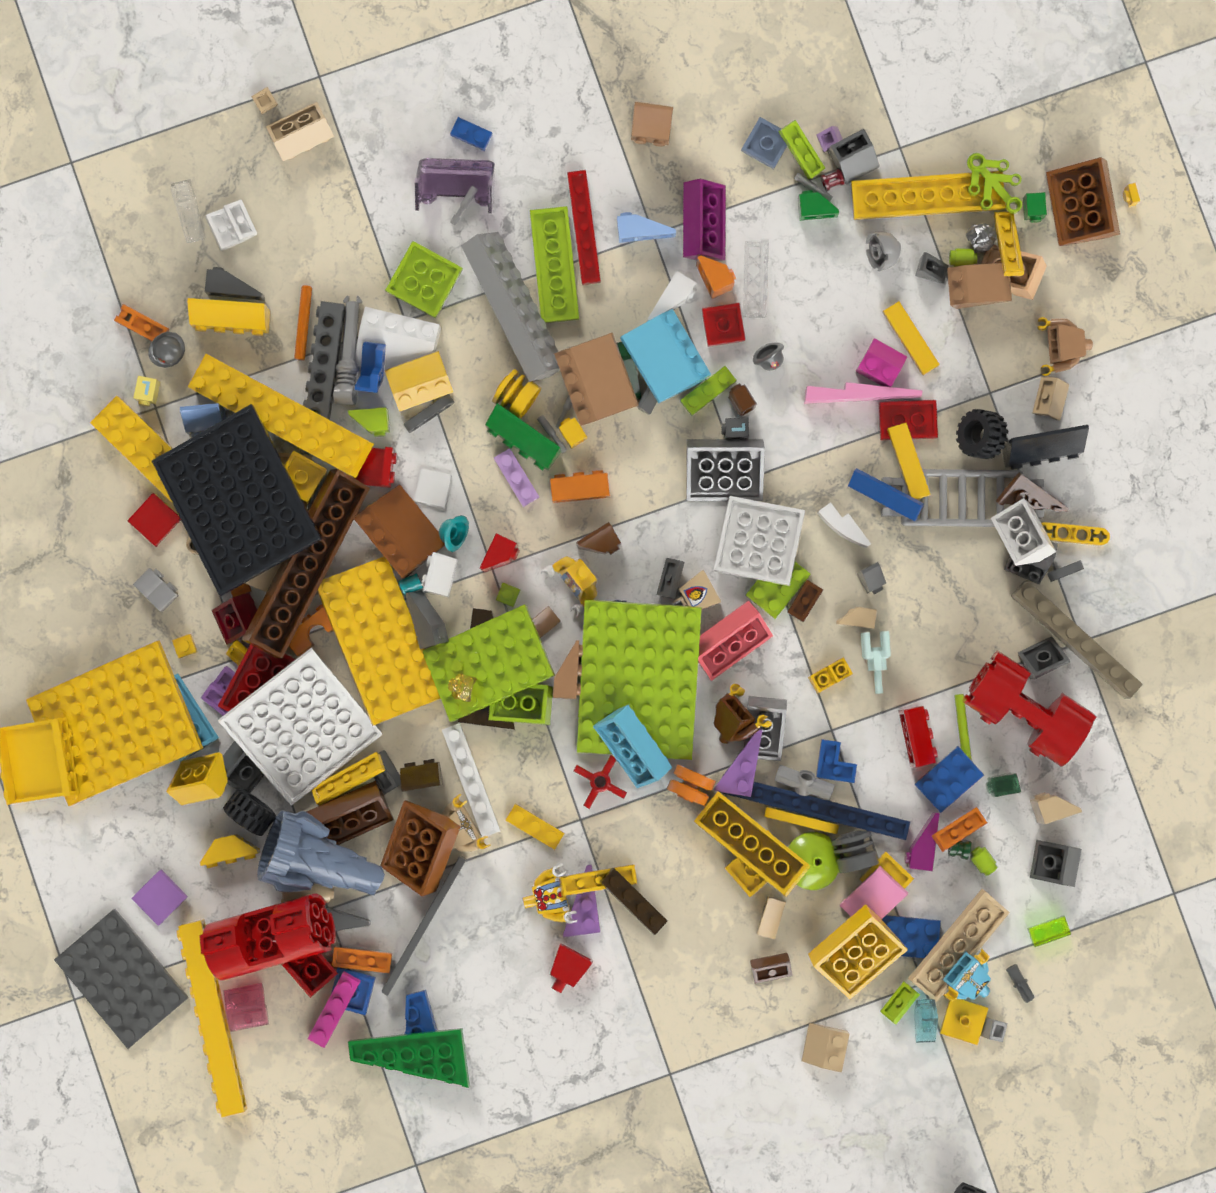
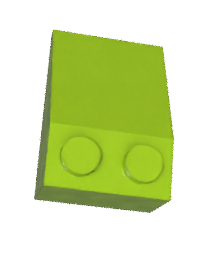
[489,684,553,725]

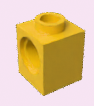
[559,417,587,449]

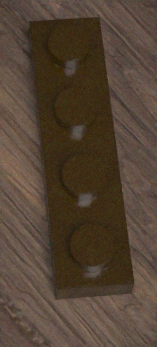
[600,868,668,935]

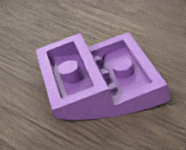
[201,666,235,716]
[131,869,188,926]

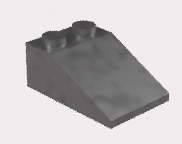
[744,696,787,761]

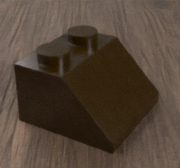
[400,759,443,792]

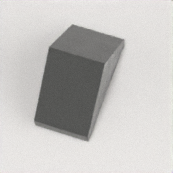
[915,252,949,283]

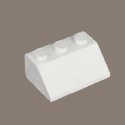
[991,498,1056,566]

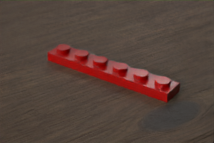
[567,170,601,285]

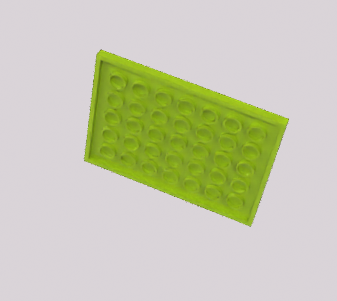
[577,600,702,760]

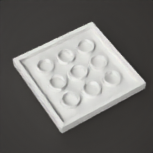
[714,496,805,586]

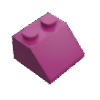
[856,338,907,387]

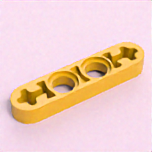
[1041,522,1110,546]
[764,807,839,834]

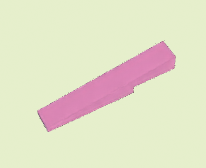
[804,382,923,404]

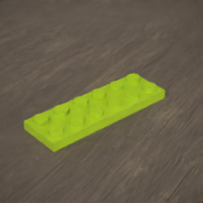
[530,206,579,323]

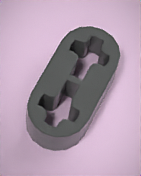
[1047,560,1084,582]

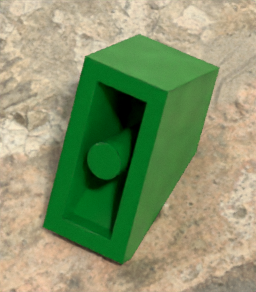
[798,190,839,221]

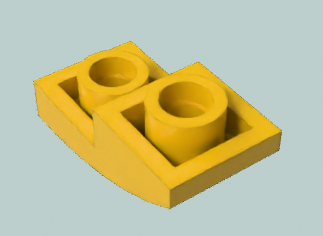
[808,657,853,694]

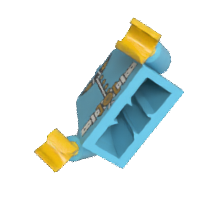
[943,949,991,1002]

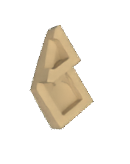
[836,607,877,629]

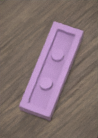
[494,448,540,507]

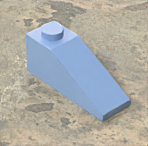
[617,212,676,243]

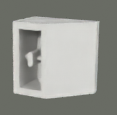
[422,552,458,597]

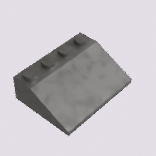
[686,439,765,501]

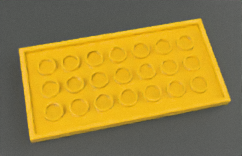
[317,557,441,726]

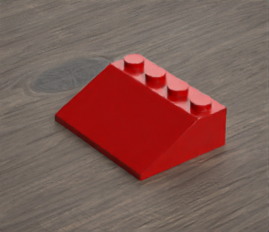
[218,644,296,712]

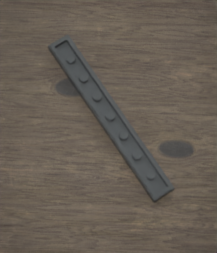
[382,856,467,996]

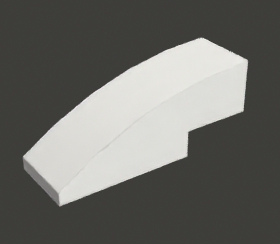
[817,502,871,548]

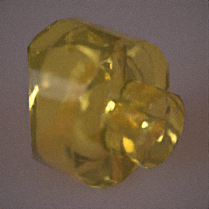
[448,674,477,702]

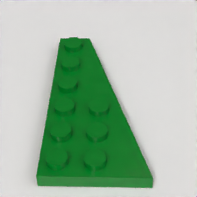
[348,1028,470,1088]

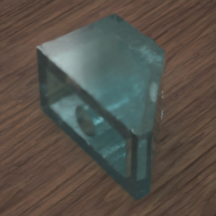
[914,999,938,1043]

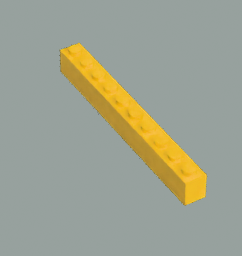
[177,919,248,1118]

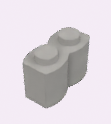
[133,568,179,612]

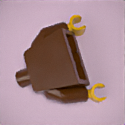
[713,684,772,744]

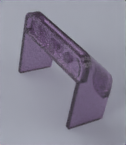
[415,158,495,214]

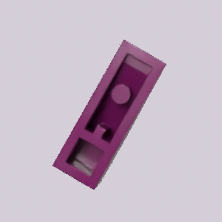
[905,812,940,871]

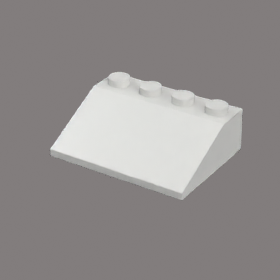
[355,307,441,373]

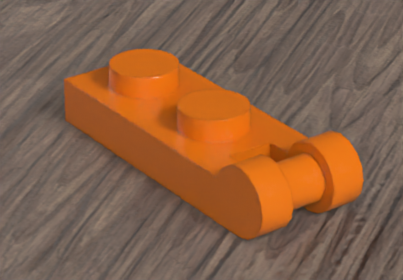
[114,304,170,341]

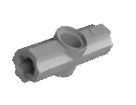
[775,765,835,801]

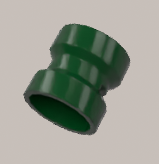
[948,840,972,860]

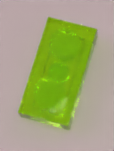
[1027,916,1071,947]

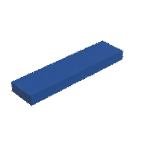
[848,468,924,521]

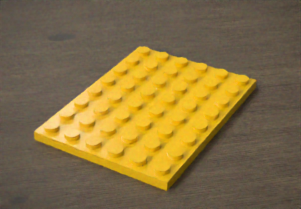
[26,640,203,806]

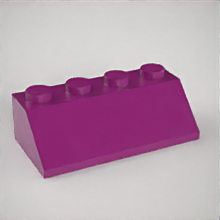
[683,178,726,261]

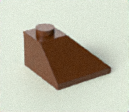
[576,522,621,555]

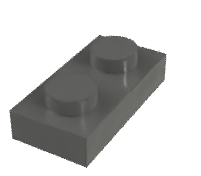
[656,558,685,599]

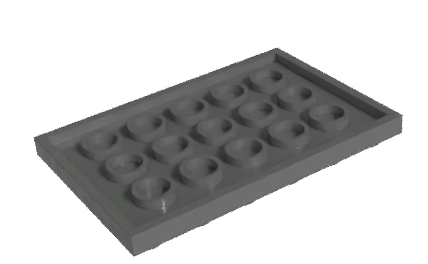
[54,909,189,1049]

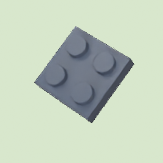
[741,117,787,169]

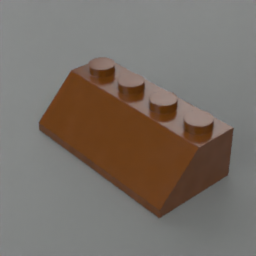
[306,781,394,845]

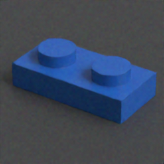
[450,117,493,151]

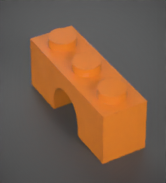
[289,604,333,657]

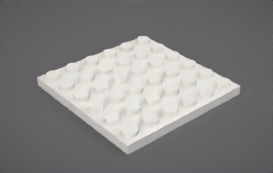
[218,647,383,806]

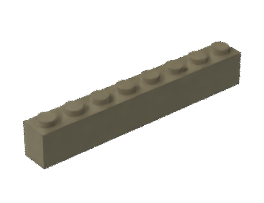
[1011,580,1143,699]

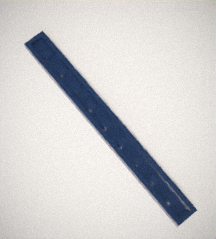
[720,774,910,840]

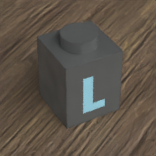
[721,417,749,439]

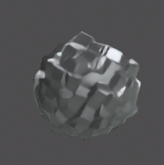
[966,223,996,253]

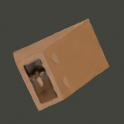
[553,640,583,699]

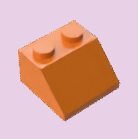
[696,256,736,299]

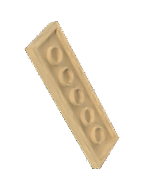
[908,889,1010,1002]

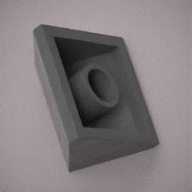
[1018,636,1070,679]

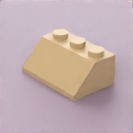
[266,102,334,161]

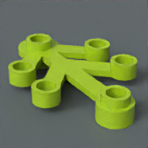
[967,153,1022,214]

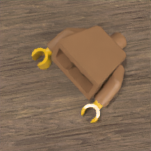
[1037,317,1093,376]

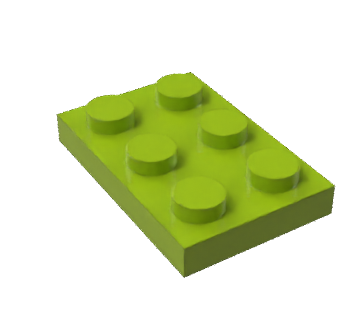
[745,562,811,619]

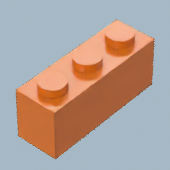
[550,470,610,503]

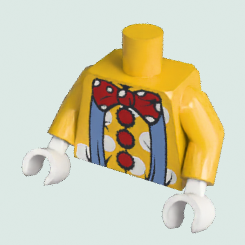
[541,556,597,617]
[523,863,577,924]

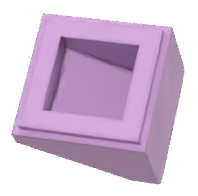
[816,126,843,152]

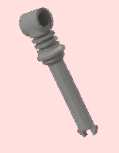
[333,296,362,405]

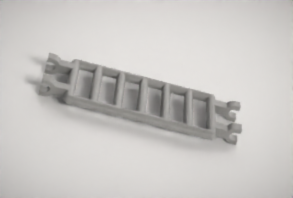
[881,469,1044,527]

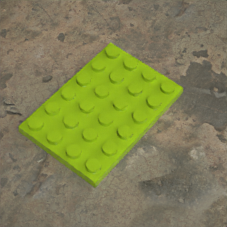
[423,604,555,722]

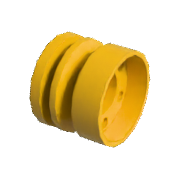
[492,369,542,419]

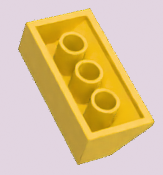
[187,298,270,336]

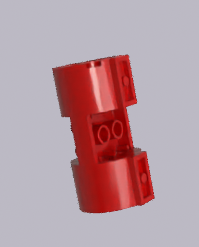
[963,650,1097,767]
[199,893,336,980]

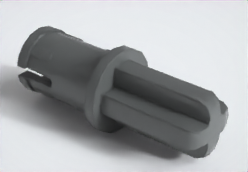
[1006,964,1035,1003]

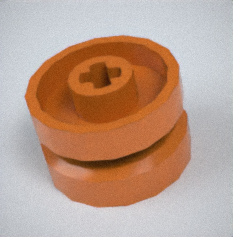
[666,764,716,806]

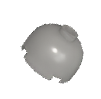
[866,232,901,271]

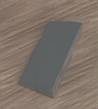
[637,386,657,415]
[374,750,401,795]

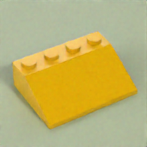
[808,904,908,999]

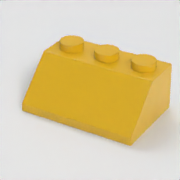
[385,351,453,412]
[166,752,228,805]

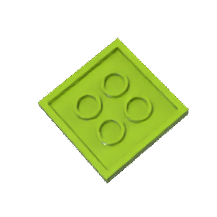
[385,241,463,319]

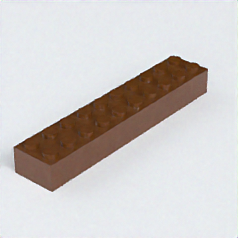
[242,469,370,659]

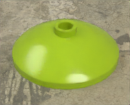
[788,832,841,890]

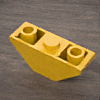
[200,834,260,869]

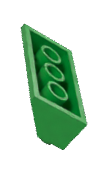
[485,403,561,471]

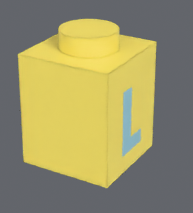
[133,376,161,406]

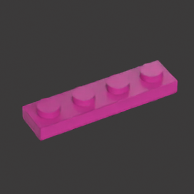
[308,971,361,1048]

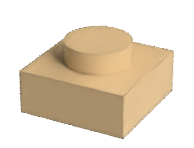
[251,87,278,114]

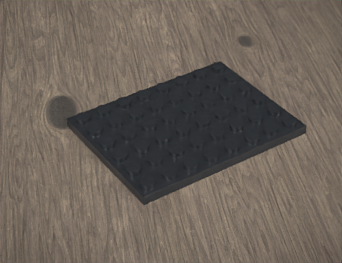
[152,404,322,596]

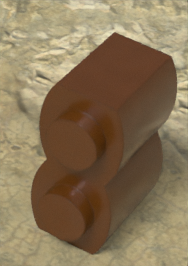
[728,383,757,417]

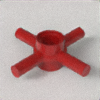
[573,755,627,809]

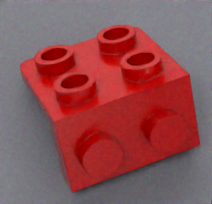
[353,447,397,488]

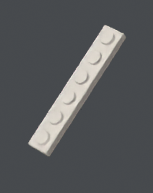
[442,723,501,837]

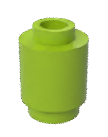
[949,248,977,267]
[970,846,998,876]

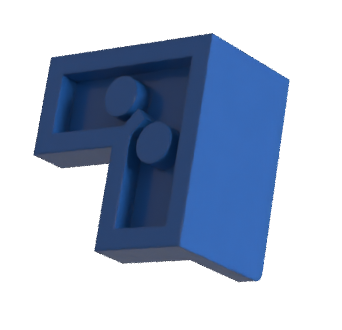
[354,342,386,393]

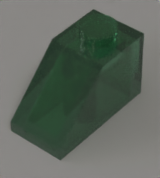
[986,772,1021,797]

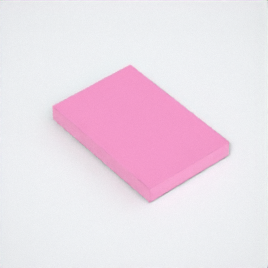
[840,866,908,919]

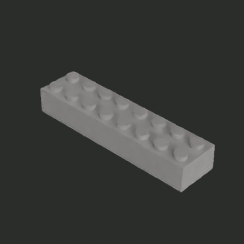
[461,232,560,382]

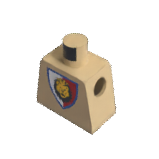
[673,570,721,610]

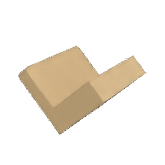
[1032,377,1069,420]

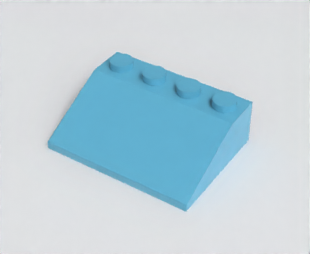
[620,309,711,404]

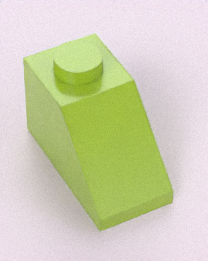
[348,407,390,437]

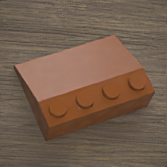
[1046,157,1120,246]
[354,484,445,579]
[380,800,461,896]

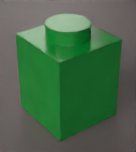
[1023,192,1047,223]

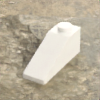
[647,271,697,321]

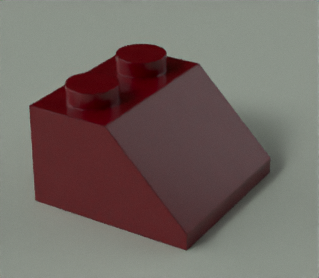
[212,592,257,645]

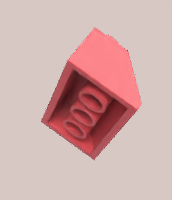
[698,600,773,681]

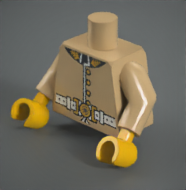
[442,794,491,852]

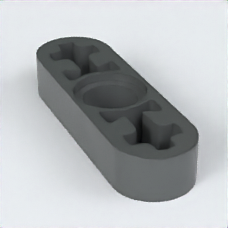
[404,394,454,433]

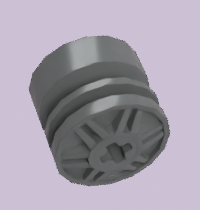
[831,831,879,873]

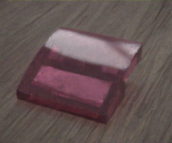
[223,983,269,1032]

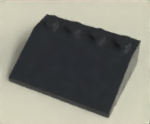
[1002,424,1089,470]

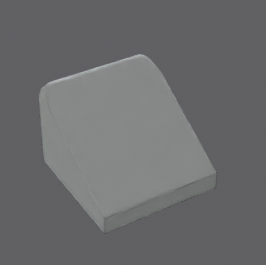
[980,1017,1008,1042]

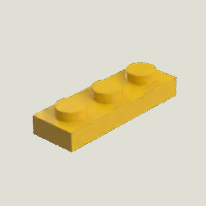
[505,803,565,850]

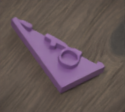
[714,729,762,797]
[563,864,600,937]

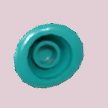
[439,515,469,552]

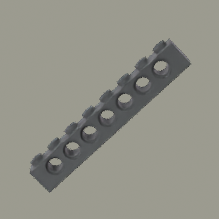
[297,301,346,455]

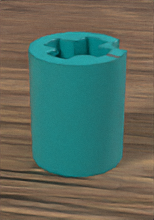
[399,573,423,596]

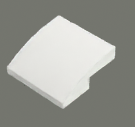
[205,200,257,251]

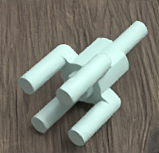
[861,631,891,694]

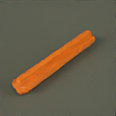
[294,285,312,361]

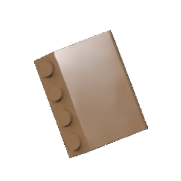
[554,332,639,426]

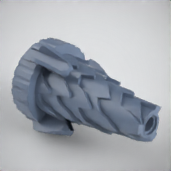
[257,811,385,895]

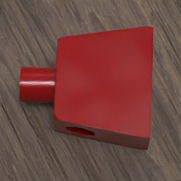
[550,943,593,993]

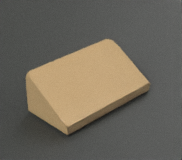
[756,896,786,939]

